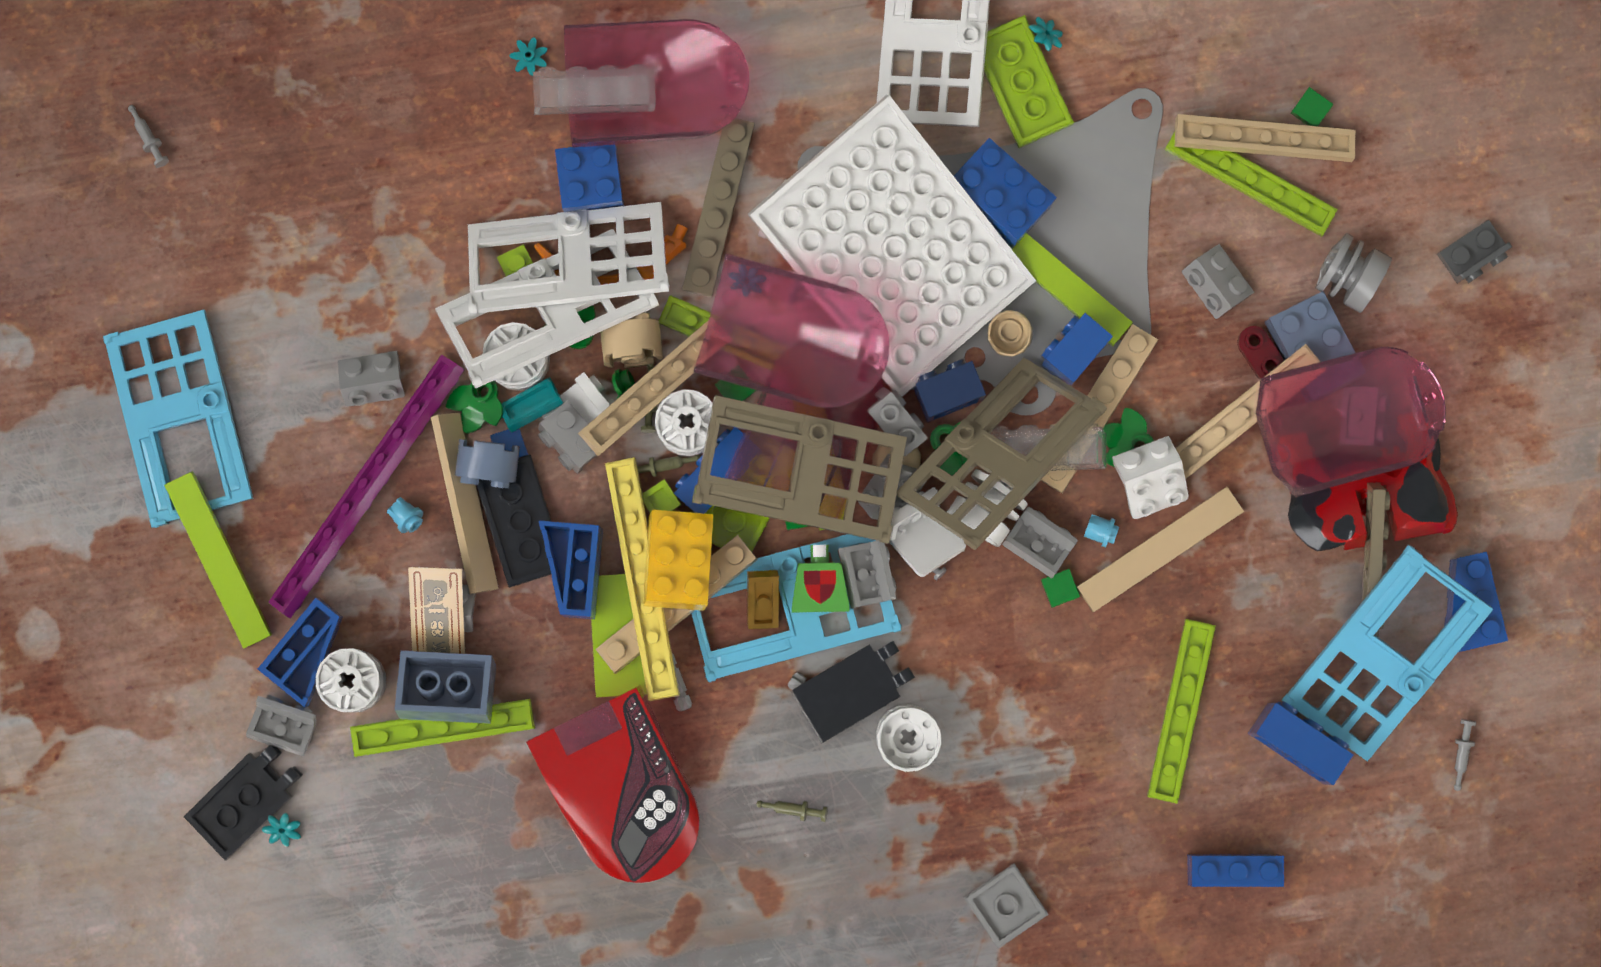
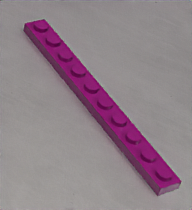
[268,354,464,619]

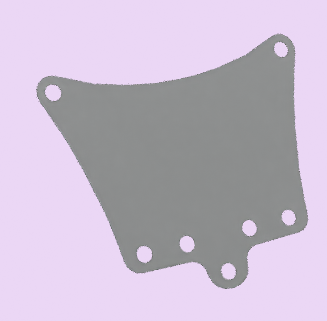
[798,88,1163,415]

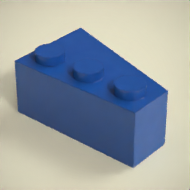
[539,521,603,620]
[1444,552,1508,652]
[257,598,343,707]

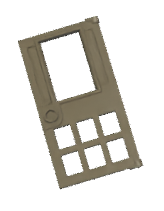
[897,358,1107,550]
[692,395,907,544]

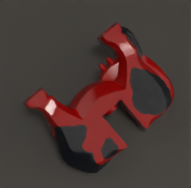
[1276,410,1458,551]

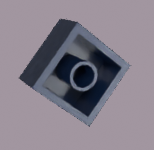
[914,359,986,423]

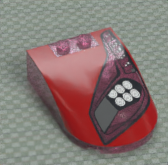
[526,685,700,883]

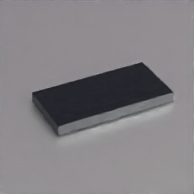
[477,455,552,588]

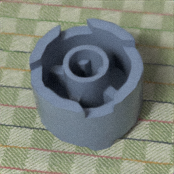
[455,439,520,488]

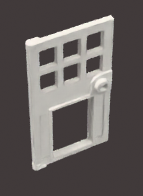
[877,0,990,127]
[468,202,670,314]
[435,229,659,388]

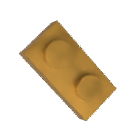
[747,570,779,629]

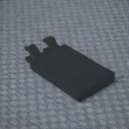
[791,641,915,744]
[184,745,303,861]

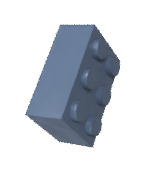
[1264,291,1365,402]
[395,651,496,724]

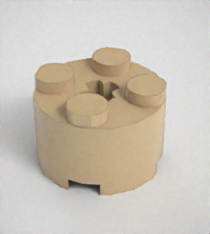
[600,313,663,368]

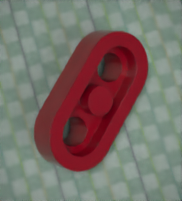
[1237,326,1284,380]

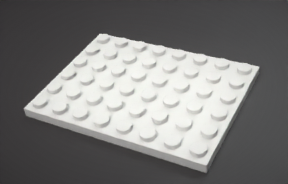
[748,95,1036,396]

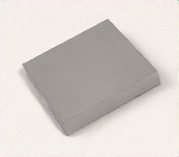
[963,863,1049,949]

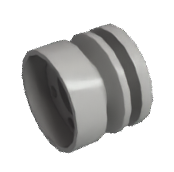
[1315,233,1392,313]

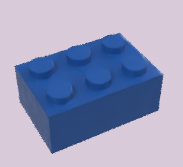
[954,138,1057,249]
[1248,701,1354,785]

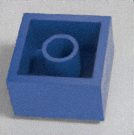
[555,142,624,212]
[1041,313,1113,386]

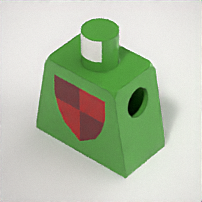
[791,545,850,613]

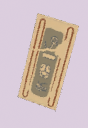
[408,567,465,654]

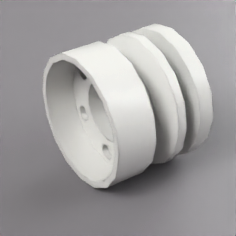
[482,322,550,391]
[655,389,720,457]
[947,469,1028,547]
[316,648,386,712]
[876,704,941,772]

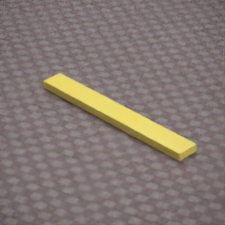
[605,457,680,701]

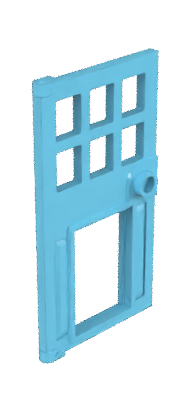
[103,310,254,528]
[691,534,901,682]
[1281,544,1493,761]

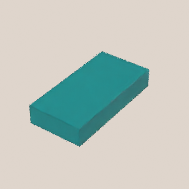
[501,377,564,433]

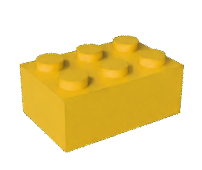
[643,509,713,611]

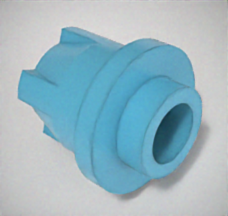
[387,497,423,533]
[1084,514,1119,548]

